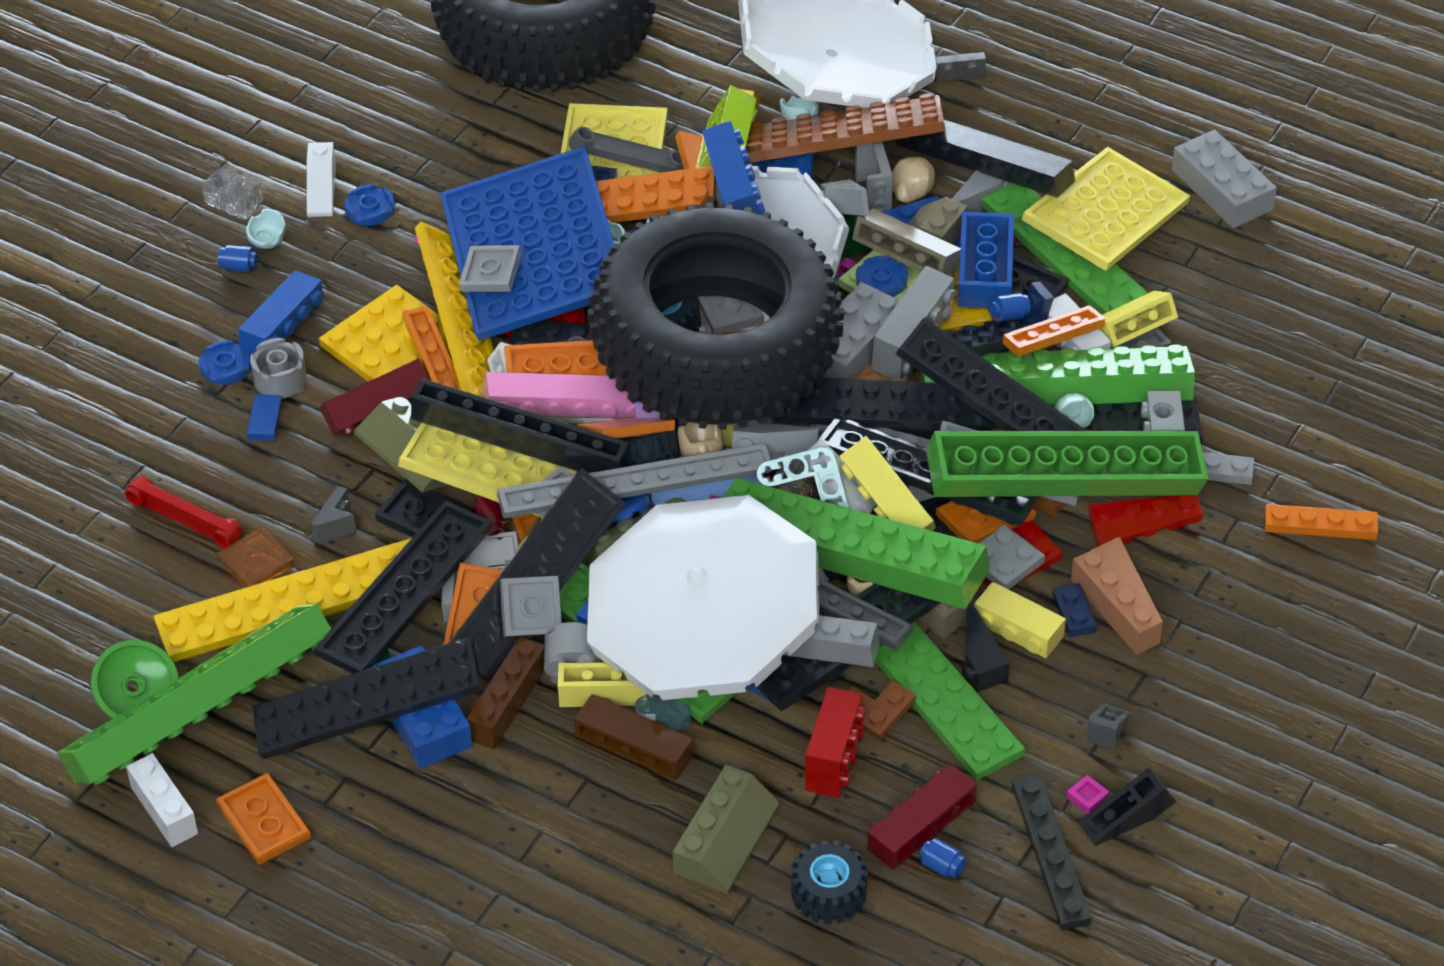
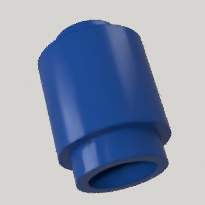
[218,245,258,272]
[989,293,1031,322]
[920,838,967,879]

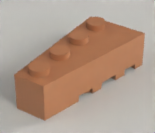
[1071,537,1163,655]

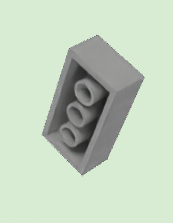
[1172,129,1277,228]
[871,266,955,379]
[825,282,900,379]

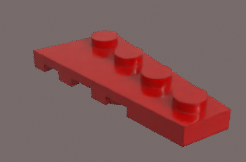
[1088,495,1203,547]

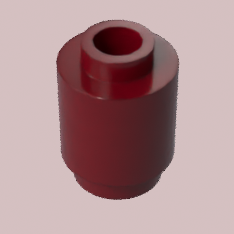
[474,496,507,536]

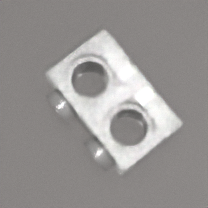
[202,167,263,220]

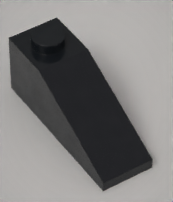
[962,603,1009,692]
[1078,768,1177,846]

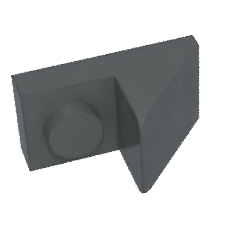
[311,486,356,543]
[1088,703,1131,750]

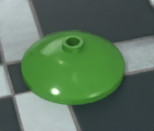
[91,640,178,719]

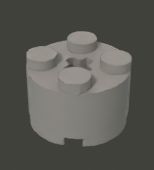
[250,338,307,398]
[544,622,602,684]

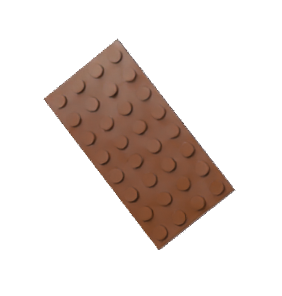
[746,93,946,163]

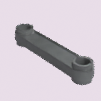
[569,126,684,173]

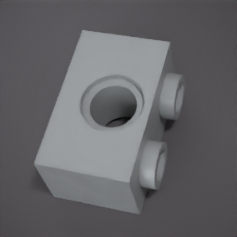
[1141,391,1185,431]

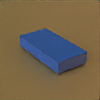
[247,394,283,441]

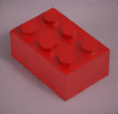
[805,687,866,798]

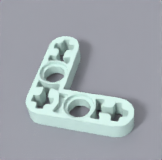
[757,446,851,509]

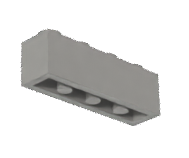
[783,616,880,667]

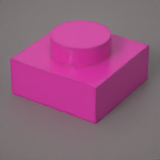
[1066,775,1109,815]

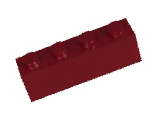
[319,359,429,437]
[867,764,977,871]

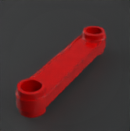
[124,476,243,549]

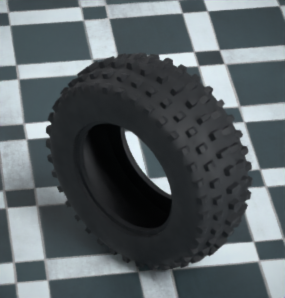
[430,0,656,92]
[588,203,844,429]

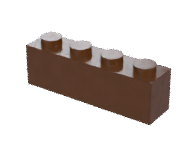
[466,636,545,750]
[574,695,694,781]

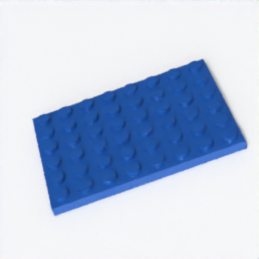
[440,146,615,340]

